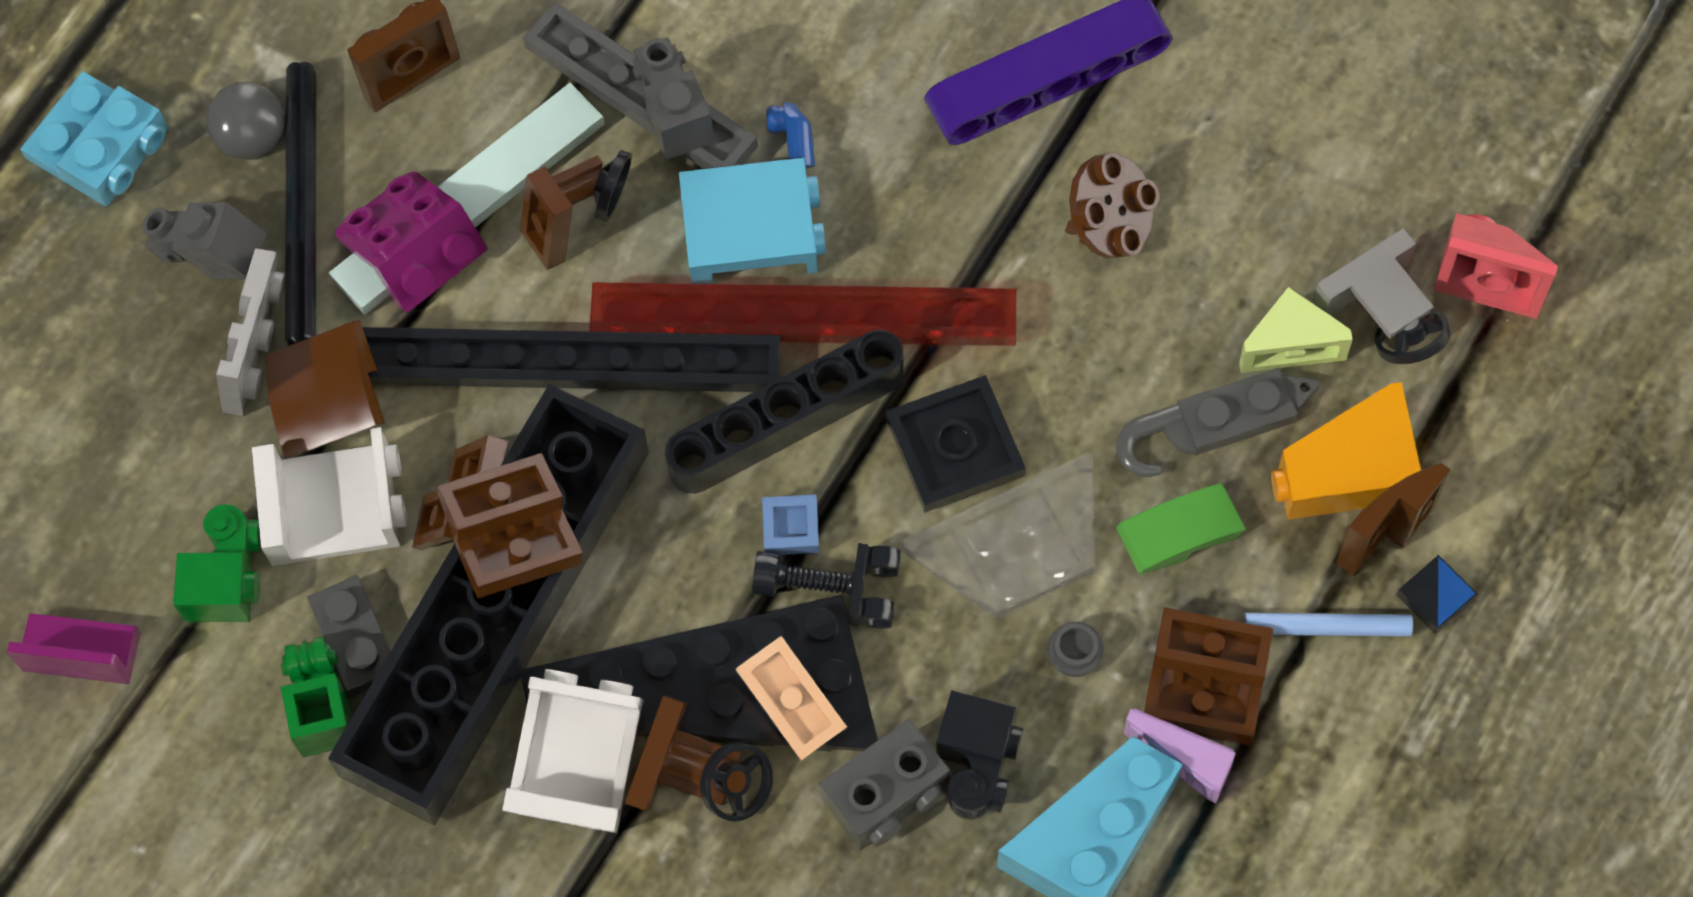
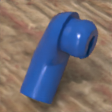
[766,102,815,169]

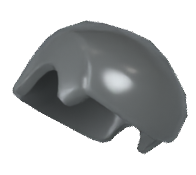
[207,82,286,160]

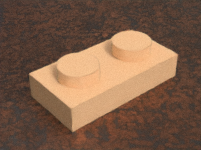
[735,636,847,761]

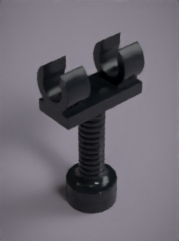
[752,543,901,629]

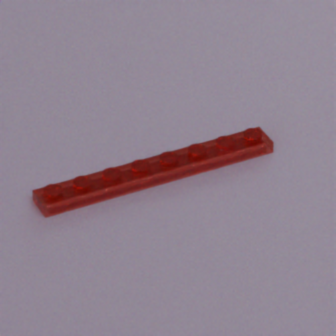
[589,282,1017,346]

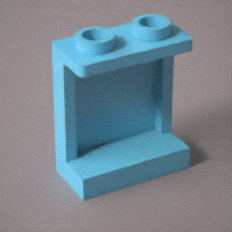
[679,158,826,289]

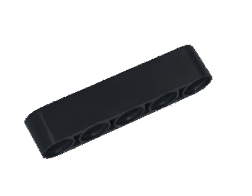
[665,330,904,494]

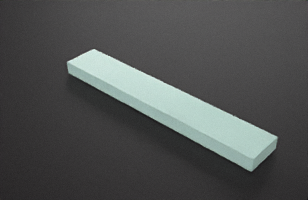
[329,83,605,316]

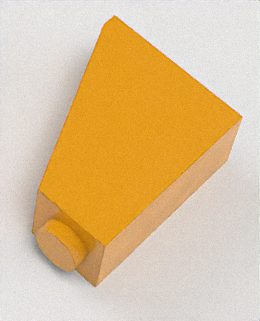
[1271,382,1421,520]

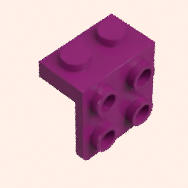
[335,171,488,313]

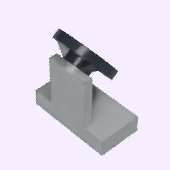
[1312,228,1451,364]

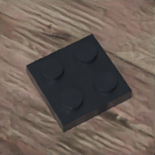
[885,375,1026,513]

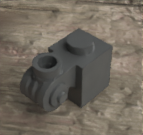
[632,37,715,160]
[142,202,267,279]

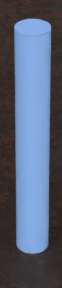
[1244,613,1413,636]

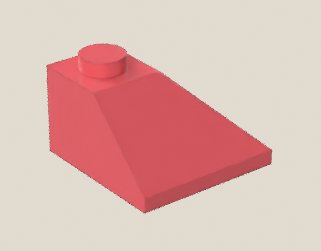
[1433,213,1558,319]

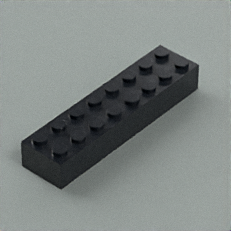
[328,384,649,826]

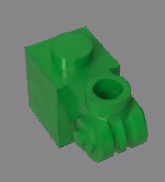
[173,504,262,622]
[280,636,352,758]

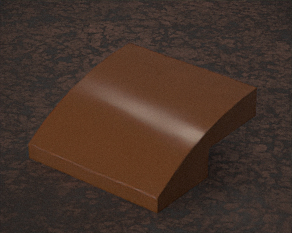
[265,320,385,459]
[412,435,508,550]
[437,453,583,598]
[1336,463,1450,576]
[1144,607,1273,746]

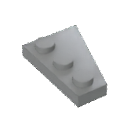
[216,248,286,416]

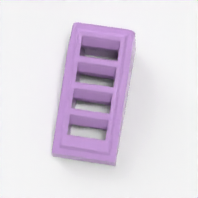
[1124,708,1236,804]

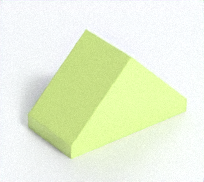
[1239,287,1353,373]

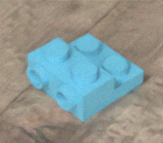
[20,71,169,207]

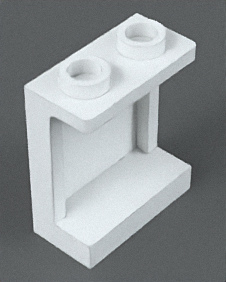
[502,669,643,833]

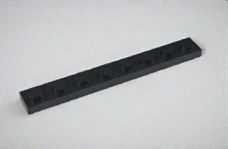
[362,327,781,392]

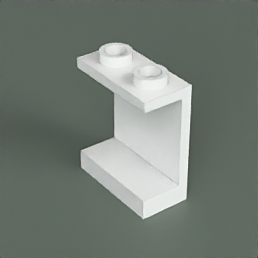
[252,427,407,566]

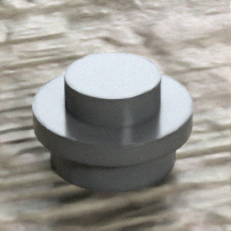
[1048,622,1104,677]

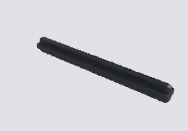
[285,61,316,346]

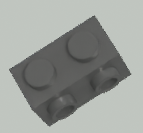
[818,718,950,850]

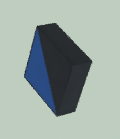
[1397,555,1477,634]

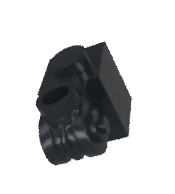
[936,690,1024,820]

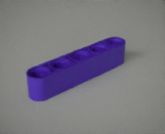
[924,0,1173,145]

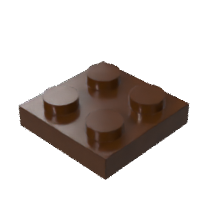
[347,0,461,113]

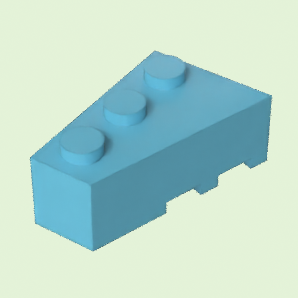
[997,737,1183,897]

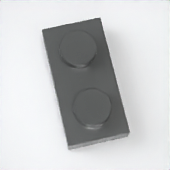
[307,575,391,698]

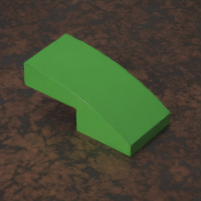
[1116,483,1246,575]

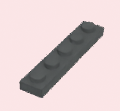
[523,2,758,169]

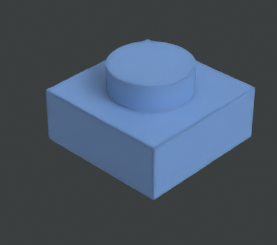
[762,494,819,555]

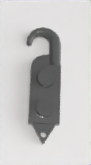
[1116,368,1320,477]

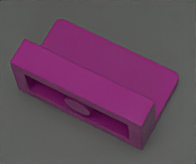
[7,613,141,684]

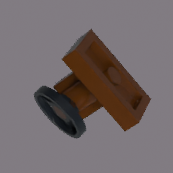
[520,150,632,270]
[625,696,773,821]

